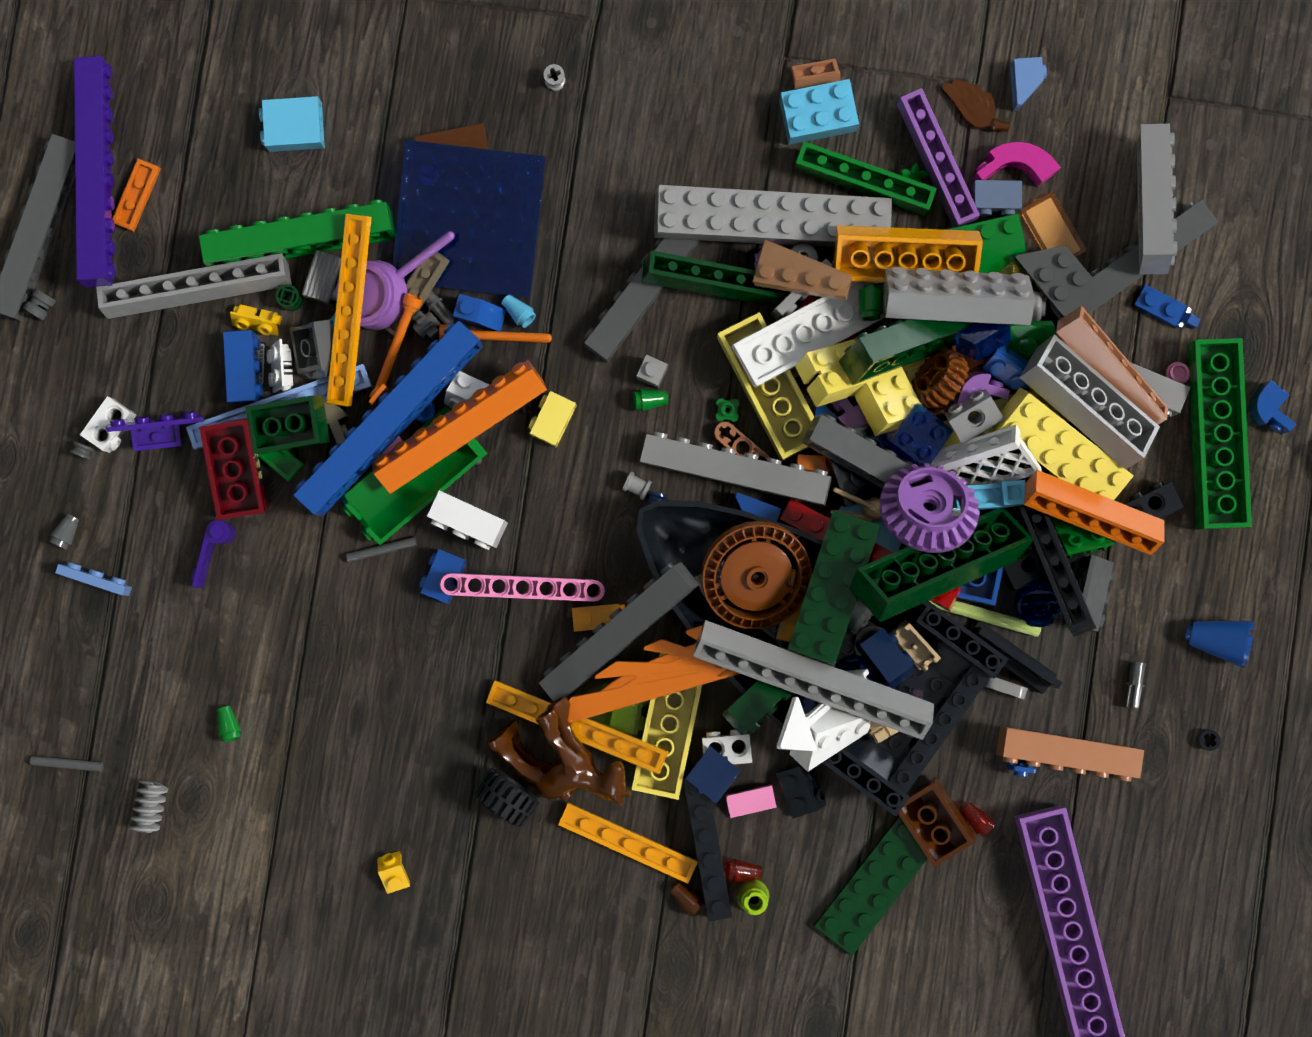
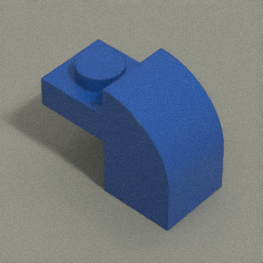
[1250,380,1296,434]

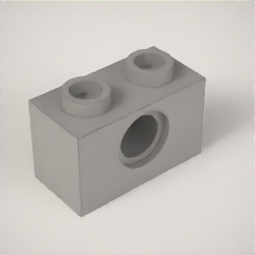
[944,389,1004,444]

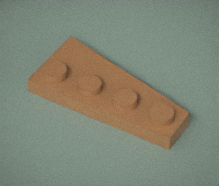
[753,239,852,301]

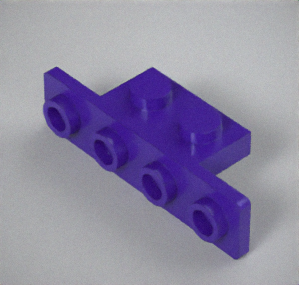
[105,411,204,451]

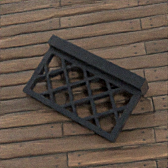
[971,620,1062,694]

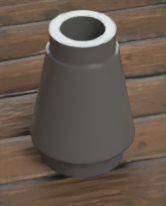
[49,514,79,550]

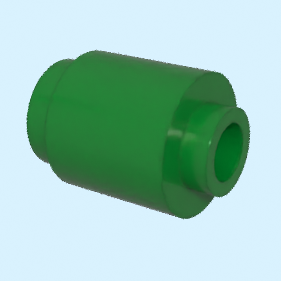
[858,284,883,321]

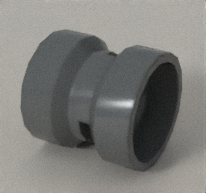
[23,288,56,320]

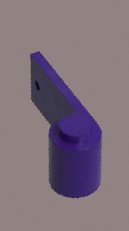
[191,520,236,588]

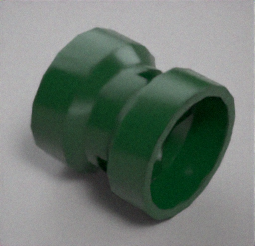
[276,284,303,311]

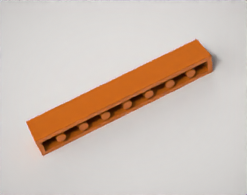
[371,360,547,494]

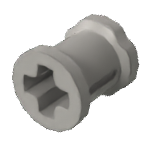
[544,64,566,91]
[622,471,652,500]

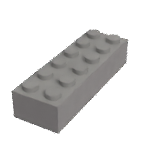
[1137,123,1177,274]
[882,267,1036,325]
[1019,334,1160,470]

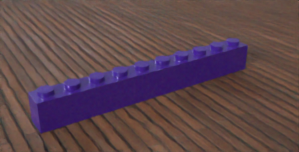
[74,56,116,287]

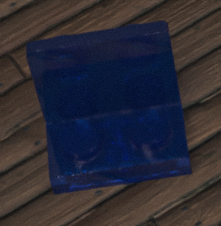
[881,403,953,467]

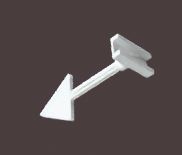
[777,669,869,751]

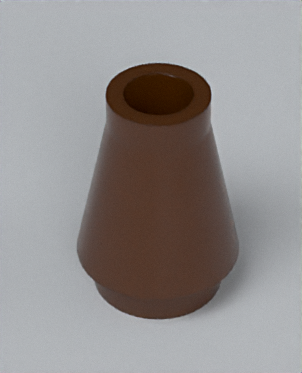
[670,883,705,917]

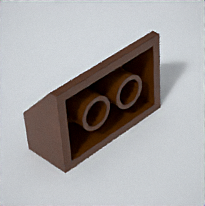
[898,777,976,867]

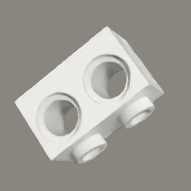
[80,396,136,453]
[702,729,752,764]

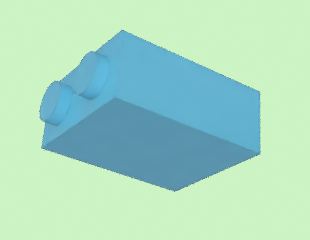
[259,96,325,152]

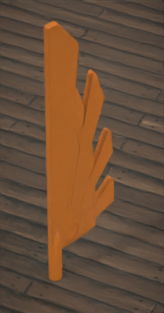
[568,625,740,723]

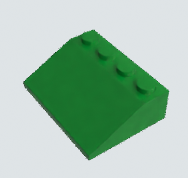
[946,214,1026,275]

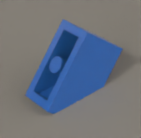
[453,294,507,331]
[735,492,781,522]

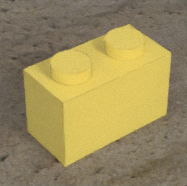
[528,391,577,448]

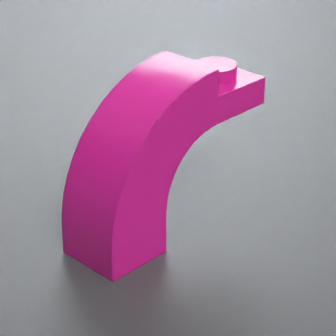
[973,142,1061,187]

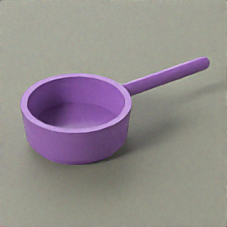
[336,231,455,330]

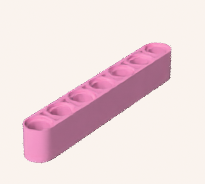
[439,573,605,601]

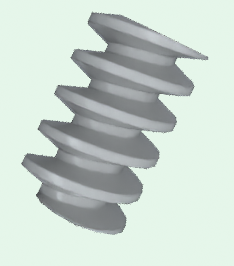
[129,781,168,833]

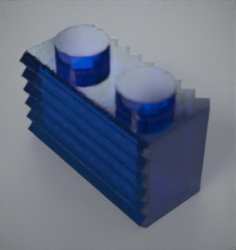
[955,323,1011,362]

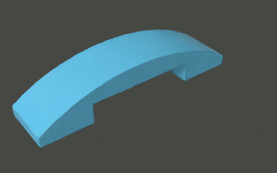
[932,480,1026,511]

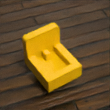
[377,851,410,894]

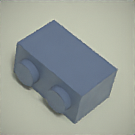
[971,180,1022,217]

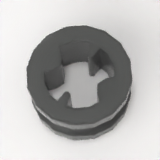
[70,441,94,460]

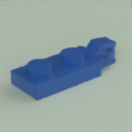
[1133,284,1201,330]

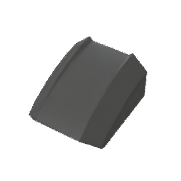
[290,320,334,381]

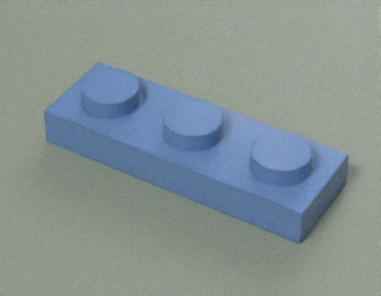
[55,562,132,596]

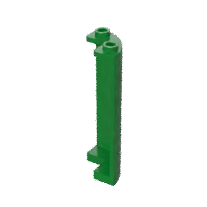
[341,405,488,545]

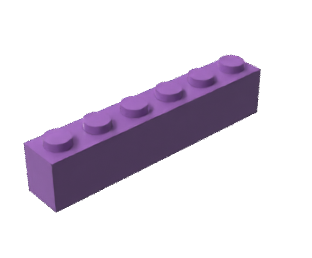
[897,88,980,228]

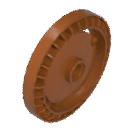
[701,521,812,629]

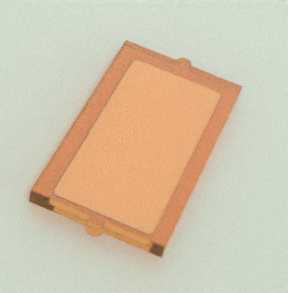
[1020,191,1087,257]

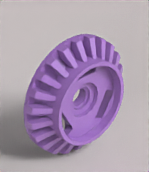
[879,463,980,553]

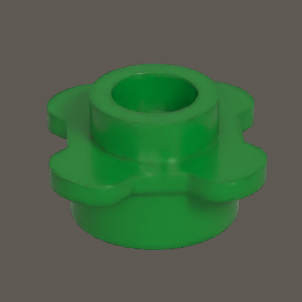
[716,398,739,422]

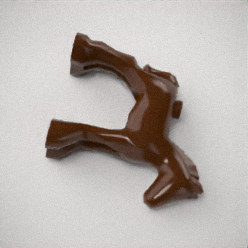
[486,695,632,806]

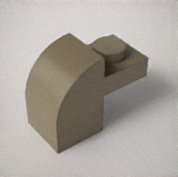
[324,402,350,445]

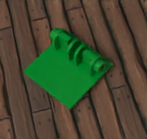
[1051,517,1114,558]

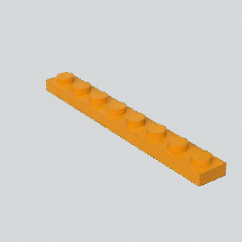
[326,214,372,407]
[486,681,668,774]

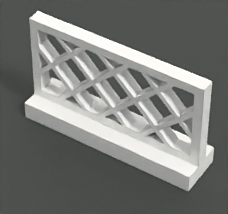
[928,425,1042,485]

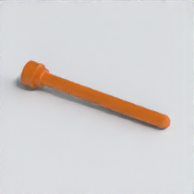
[375,293,423,387]
[439,324,552,343]

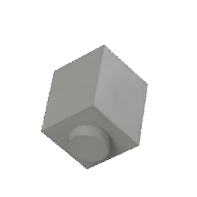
[637,355,668,389]

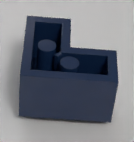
[860,628,914,689]

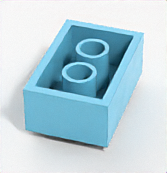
[779,79,859,145]

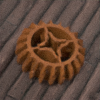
[911,348,969,410]

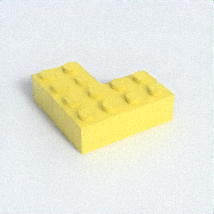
[795,339,925,436]

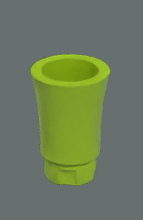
[736,879,769,915]

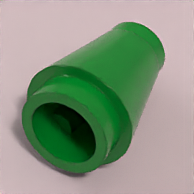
[633,388,668,412]
[217,706,242,743]

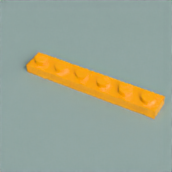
[558,802,698,884]

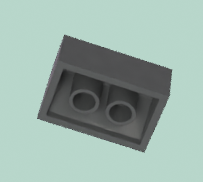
[1065,555,1115,632]

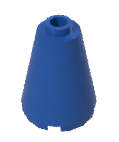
[1185,620,1254,668]

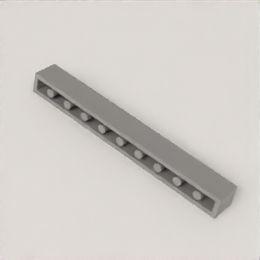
[693,620,934,740]

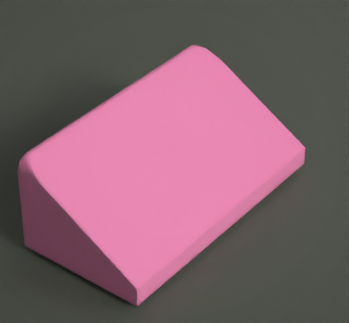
[725,784,777,818]

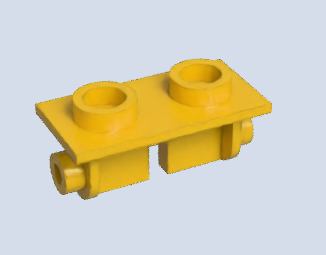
[230,304,282,336]

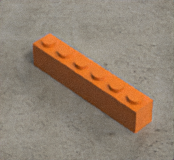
[1024,470,1164,555]

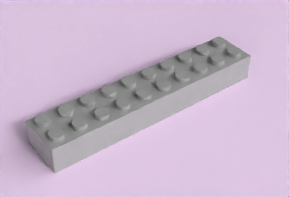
[654,185,892,248]

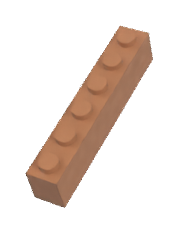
[1056,305,1168,424]
[996,726,1144,782]

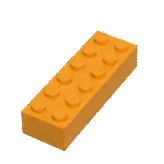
[833,225,983,282]

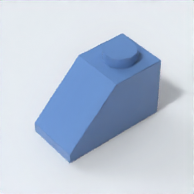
[1010,57,1047,111]

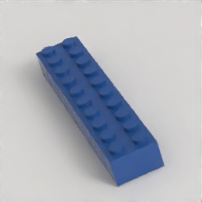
[294,321,483,517]

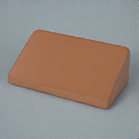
[790,59,840,90]

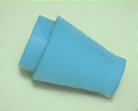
[501,294,536,328]

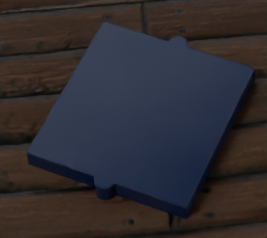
[685,746,741,804]

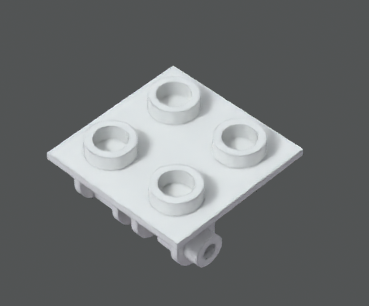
[267,339,293,393]

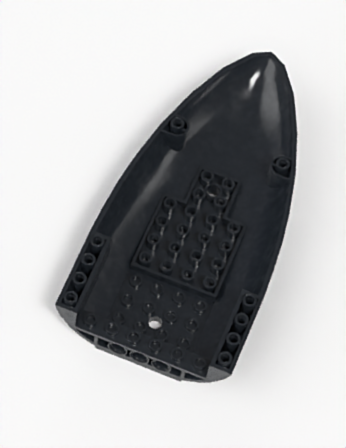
[636,500,1008,816]

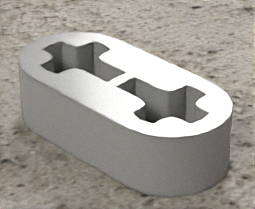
[984,678,1028,700]

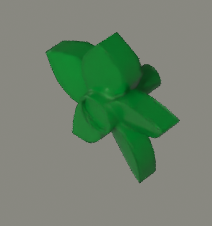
[901,162,929,183]

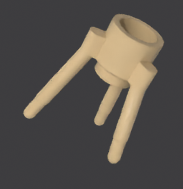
[830,488,881,522]

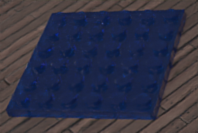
[393,140,546,298]

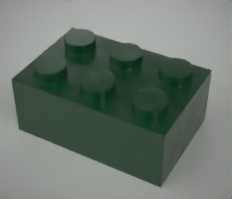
[246,395,330,454]

